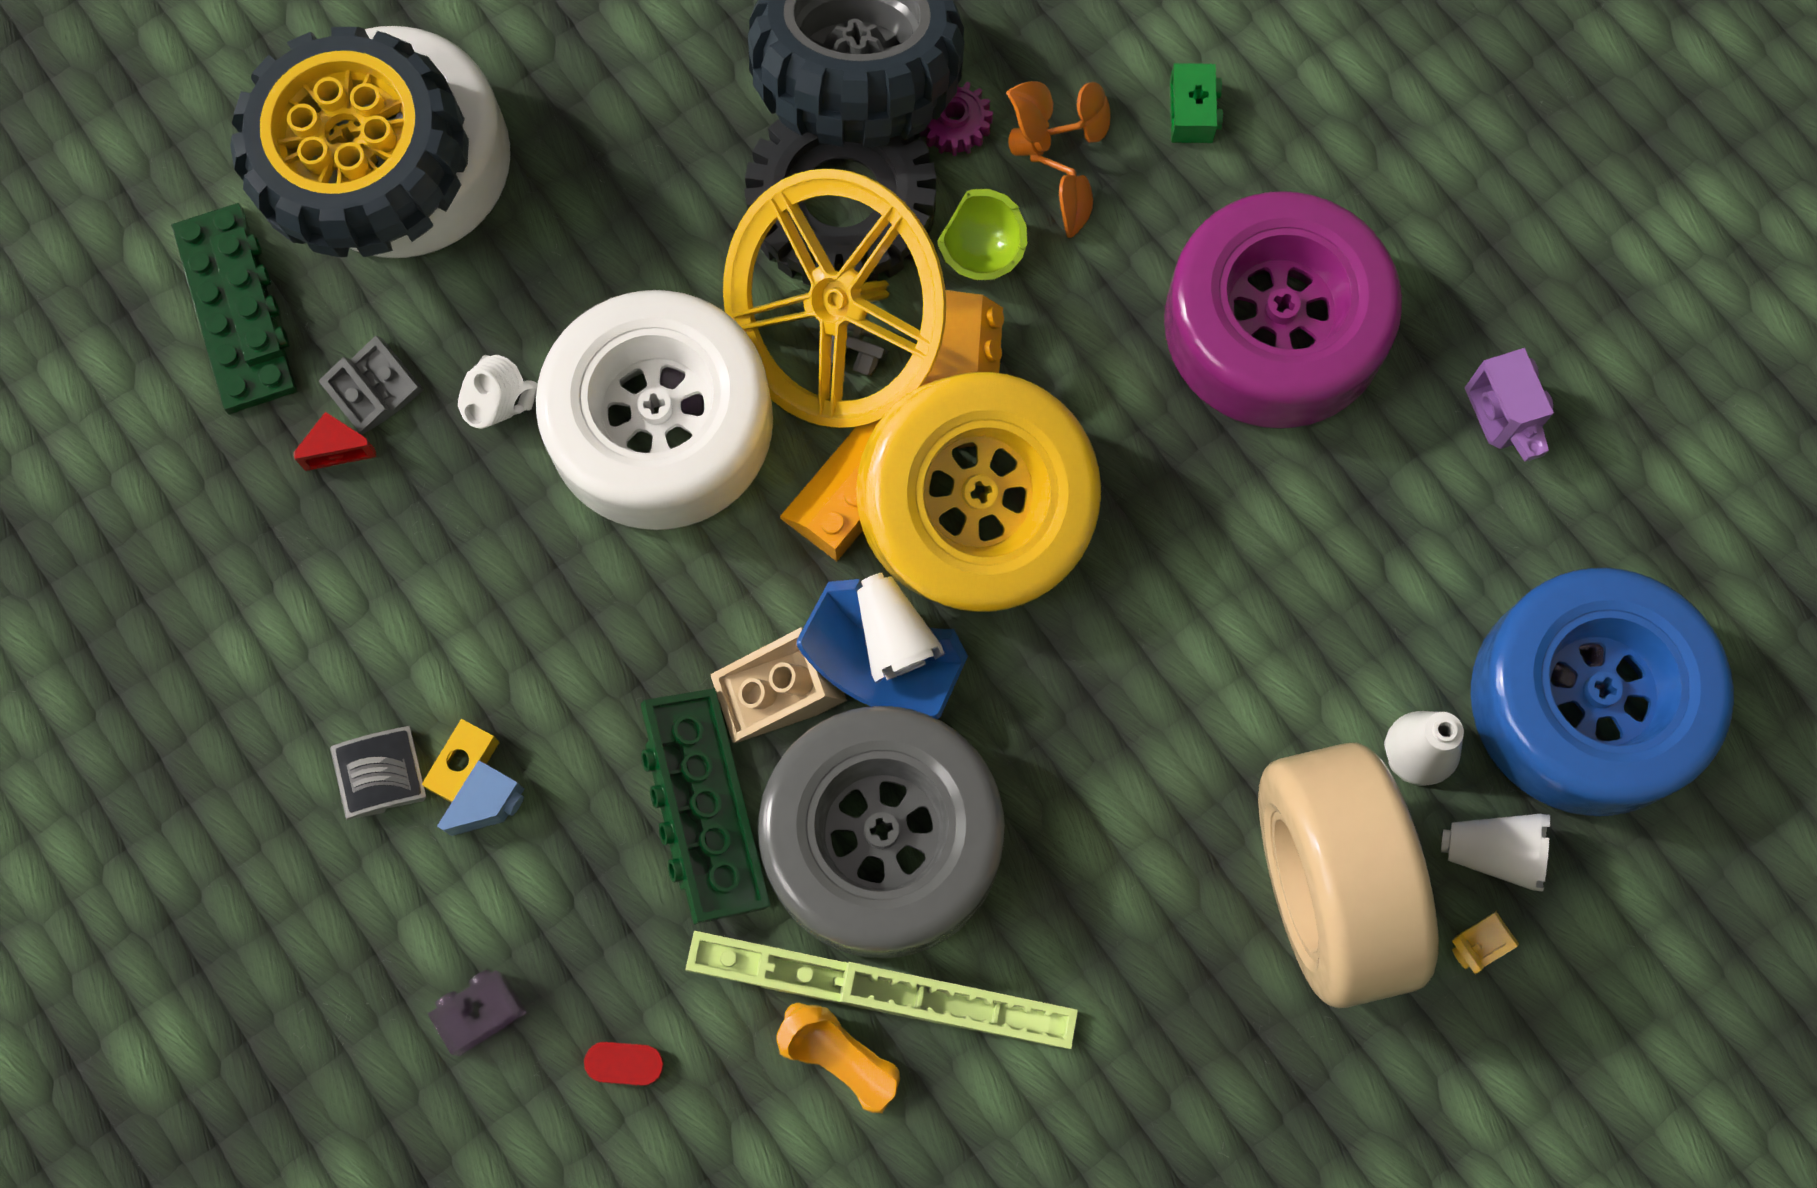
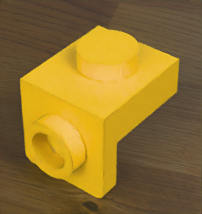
[1452,911,1519,974]

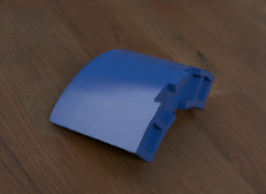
[797,579,968,719]

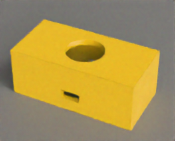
[421,719,500,803]

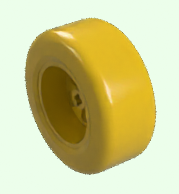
[856,372,1101,612]

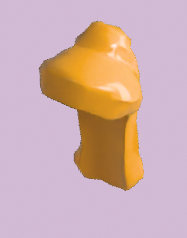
[776,1002,900,1113]

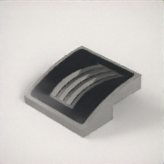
[330,726,426,820]

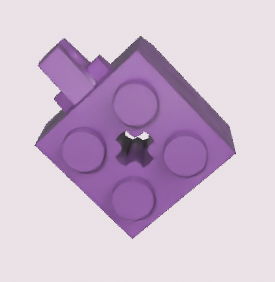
[1465,348,1554,462]

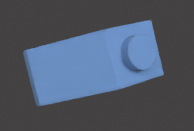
[437,760,524,836]

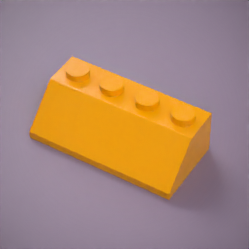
[922,290,1004,448]
[780,419,881,562]

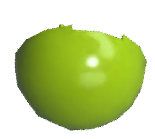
[937,189,1028,280]

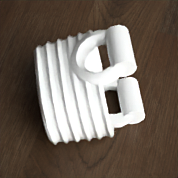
[458,355,538,429]

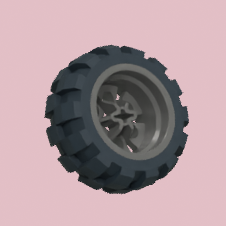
[748,0,965,148]

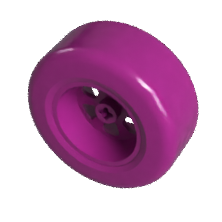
[1164,191,1402,429]

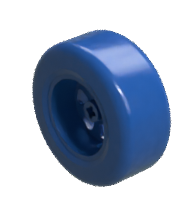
[1471,568,1734,816]

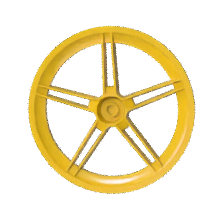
[723,169,946,428]

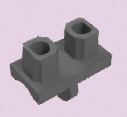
[831,315,889,377]

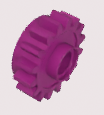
[919,81,993,156]

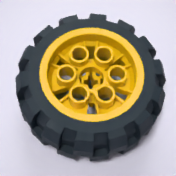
[230,27,469,257]

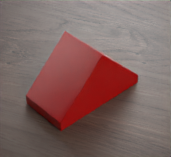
[294,412,377,471]

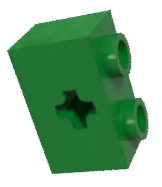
[1170,63,1223,143]

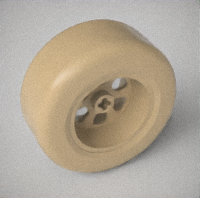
[1258,743,1438,1008]

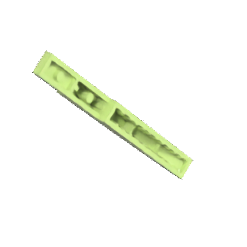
[685,931,1078,1049]

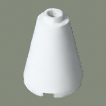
[857,573,945,683]
[1384,711,1464,786]
[1441,814,1550,891]

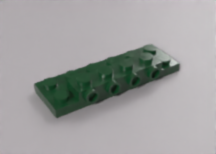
[171,203,298,415]
[640,688,770,925]

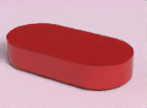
[584,1042,664,1086]

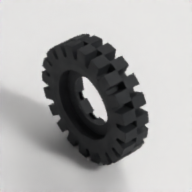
[744,119,936,286]

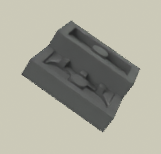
[319,336,424,434]

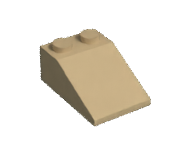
[710,627,847,743]

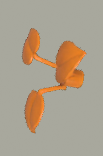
[1006,81,1110,238]

